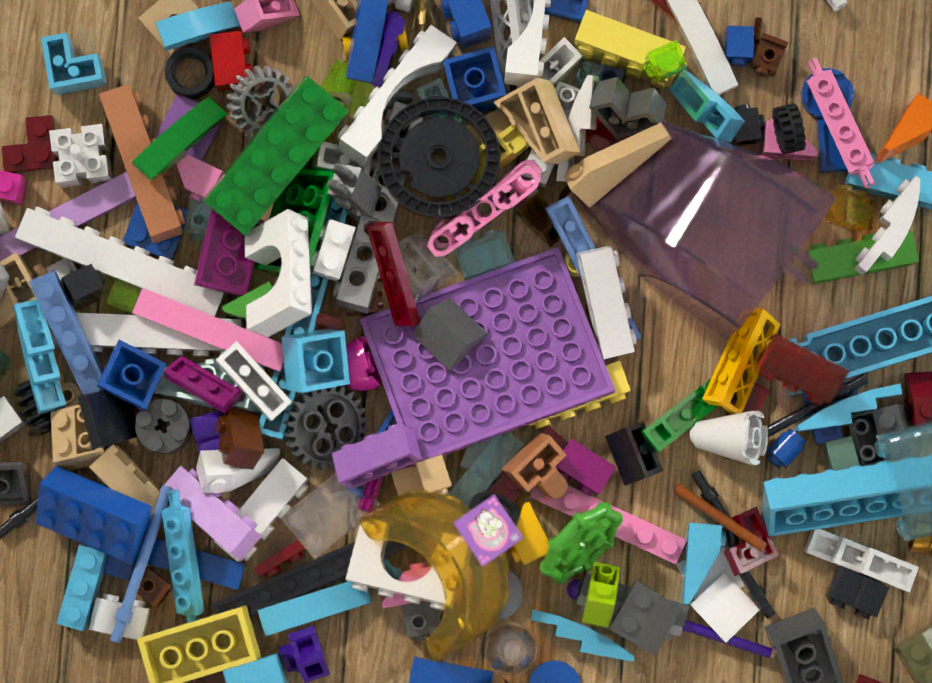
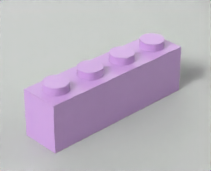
[160,466,262,560]

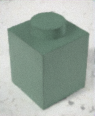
[821,436,860,471]

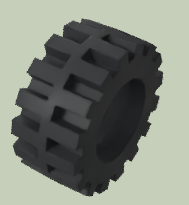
[772,103,806,154]

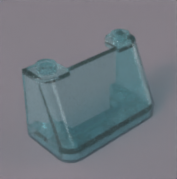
[875,421,932,541]

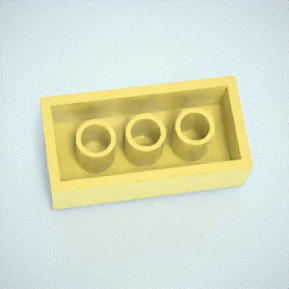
[574,10,686,89]
[137,606,262,683]

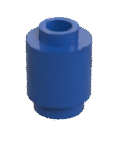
[766,428,806,469]

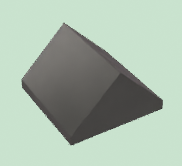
[412,298,488,372]
[0,462,31,506]

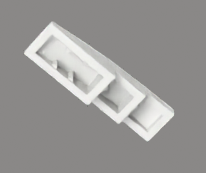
[667,0,738,95]
[556,75,599,182]
[803,529,919,592]

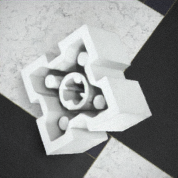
[49,124,113,188]

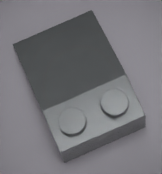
[764,608,843,683]

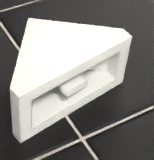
[539,37,583,86]

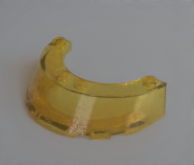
[358,490,510,663]

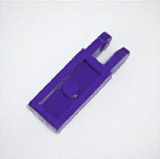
[371,10,405,87]

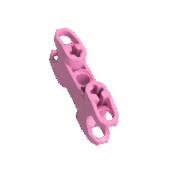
[427,160,542,257]

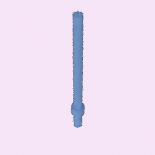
[110,485,173,643]

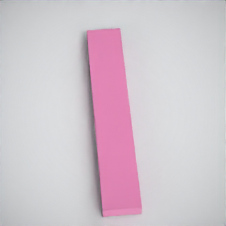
[132,288,284,372]

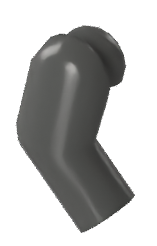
[384,89,414,112]

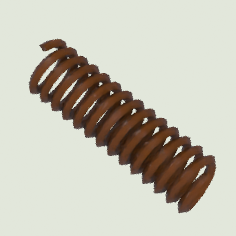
[754,17,763,44]

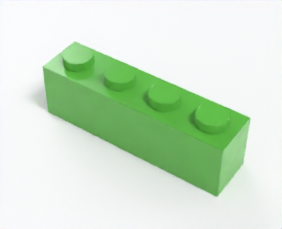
[804,231,919,285]

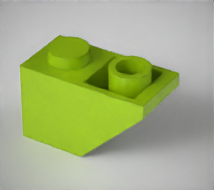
[582,562,620,628]

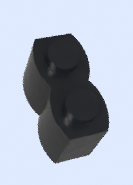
[825,566,889,620]

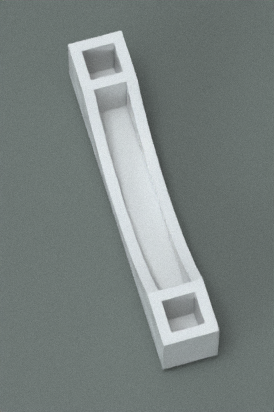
[504,0,551,86]
[337,25,457,168]

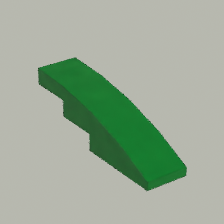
[132,97,227,181]

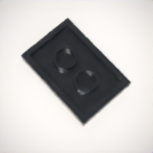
[78,390,137,450]

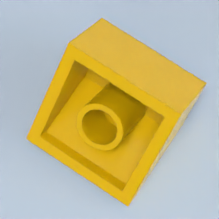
[509,502,549,565]

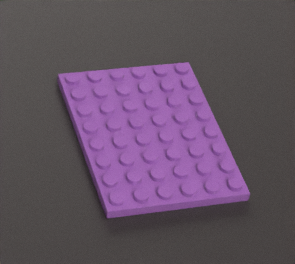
[359,247,615,467]

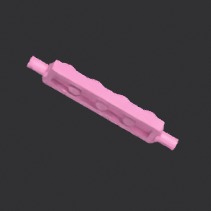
[807,58,875,188]

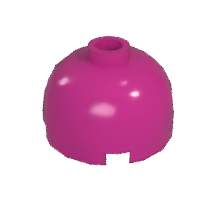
[346,336,382,392]

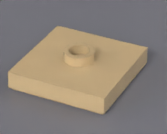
[138,0,199,56]

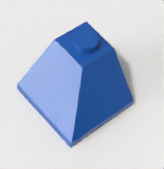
[97,339,167,411]

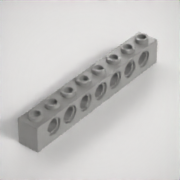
[333,102,425,314]

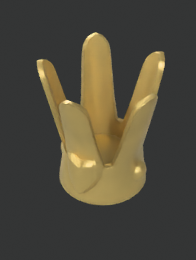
[411,0,438,33]

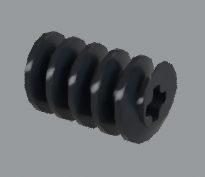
[14,380,55,437]

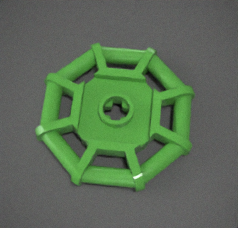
[540,502,623,584]

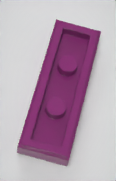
[164,355,243,413]

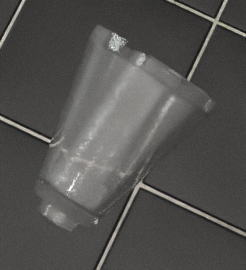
[484,622,538,676]

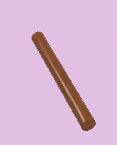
[674,484,767,552]

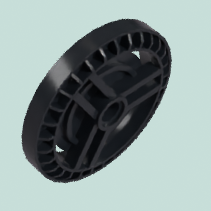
[378,97,500,219]

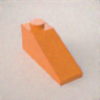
[875,93,932,163]

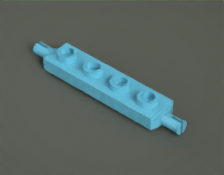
[161,489,204,623]

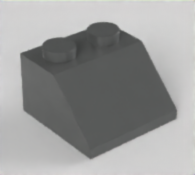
[608,581,682,656]

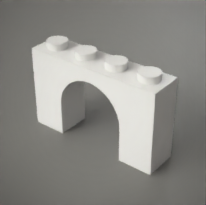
[245,209,312,337]
[346,516,469,611]

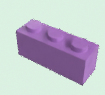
[332,424,422,489]

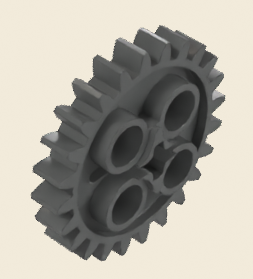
[283,386,368,471]

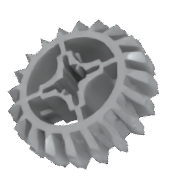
[226,65,295,135]

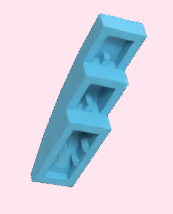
[13,299,66,414]
[794,384,902,432]
[257,582,372,636]
[530,609,635,662]

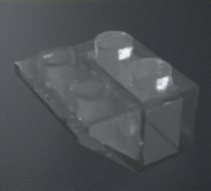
[398,233,458,302]

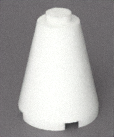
[690,411,768,465]

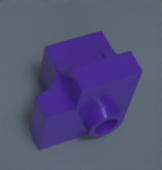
[279,626,330,683]

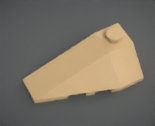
[564,123,671,208]

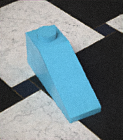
[681,523,726,604]

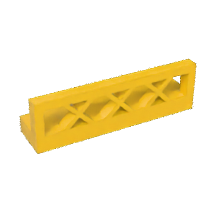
[702,307,781,415]

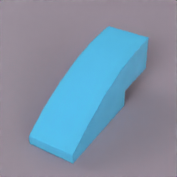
[155,2,240,51]
[669,69,745,142]

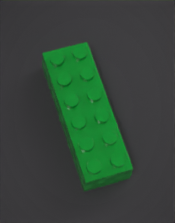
[201,76,349,236]

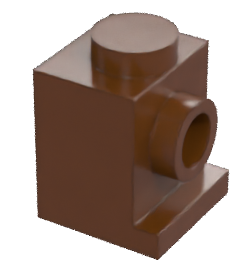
[749,33,788,77]
[137,567,173,608]

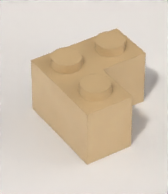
[391,455,452,507]

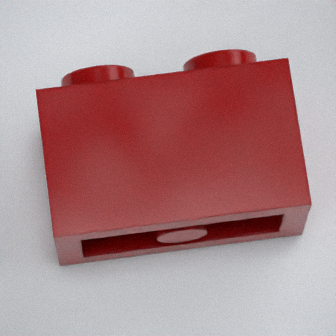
[210,31,253,92]

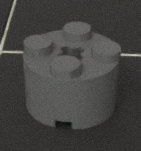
[135,399,192,454]

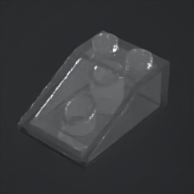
[281,473,381,559]

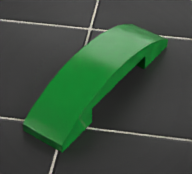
[641,379,736,453]

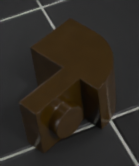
[515,189,560,247]

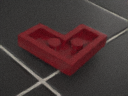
[2,115,57,173]
[723,506,779,576]

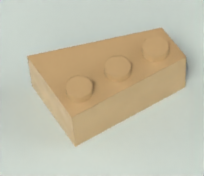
[494,78,580,165]
[89,445,170,521]

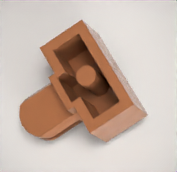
[501,433,568,499]

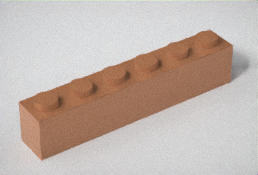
[99,84,186,244]

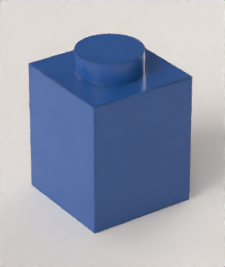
[724,26,754,67]

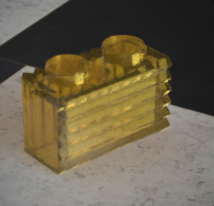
[825,185,875,231]

